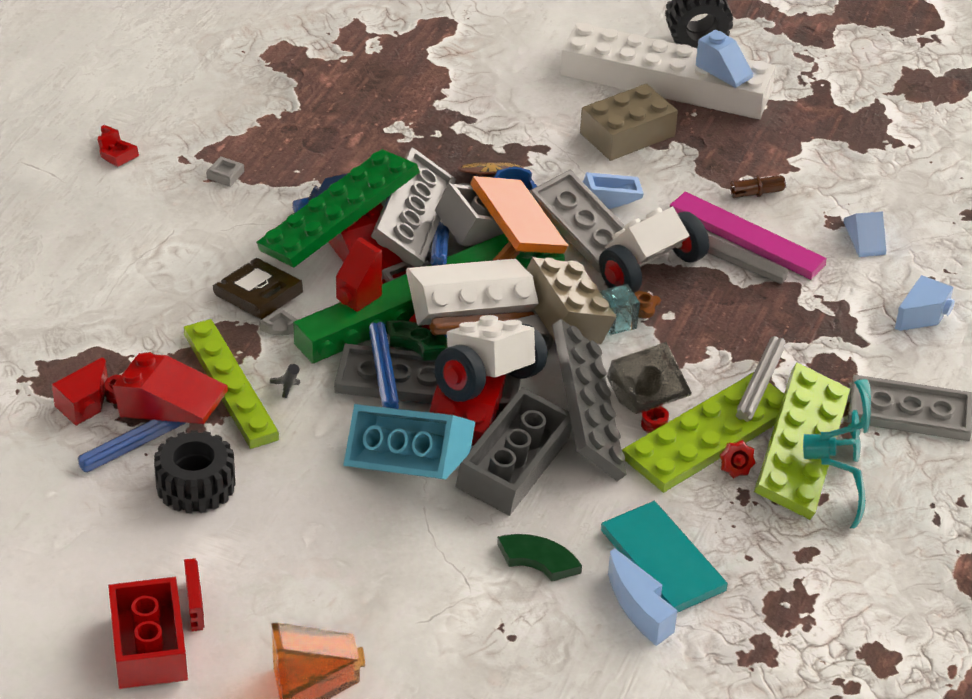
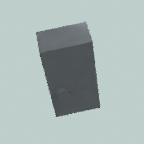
[455,387,572,516]

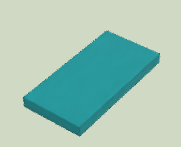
[601,500,728,613]

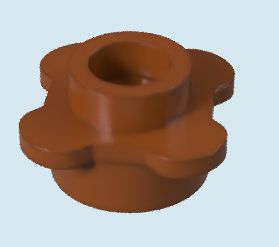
[628,291,661,319]

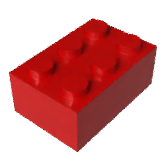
[108,577,188,689]

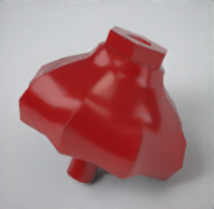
[719,440,756,479]

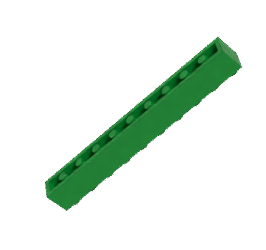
[293,233,552,364]

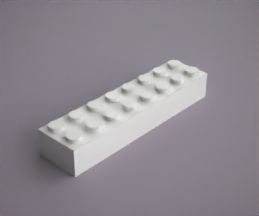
[560,22,776,120]

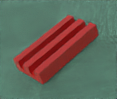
[184,558,205,632]

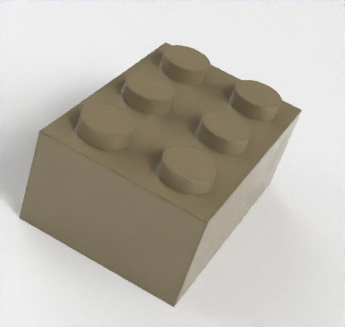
[580,83,678,161]
[526,257,617,344]

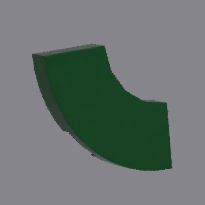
[386,320,448,361]
[497,534,582,582]

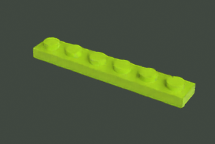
[184,319,279,449]

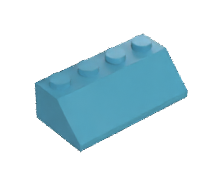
[343,404,475,480]

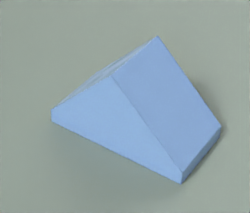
[844,211,887,257]

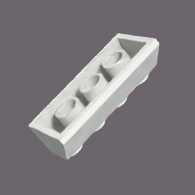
[406,259,539,326]

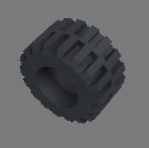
[665,0,733,48]
[154,430,236,514]

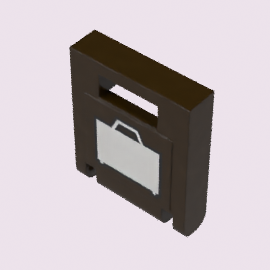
[213,258,303,320]

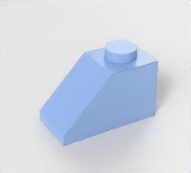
[696,29,753,88]
[895,275,955,331]

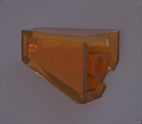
[271,622,365,699]

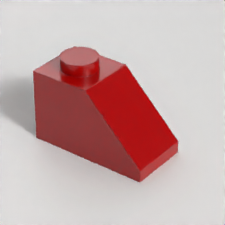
[336,237,382,312]
[52,357,108,426]

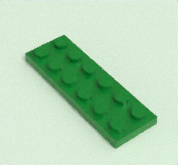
[256,149,420,268]

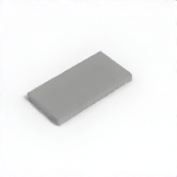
[529,169,624,273]
[848,375,972,441]

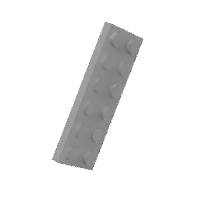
[371,147,456,267]

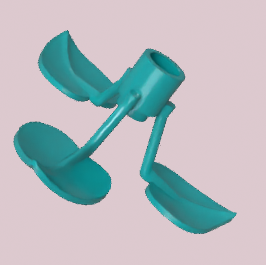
[803,379,871,529]

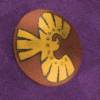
[458,162,524,177]

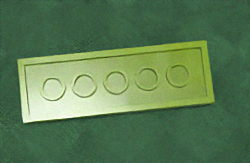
[754,362,850,520]
[622,372,784,493]

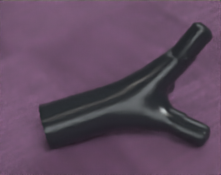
[270,364,300,398]

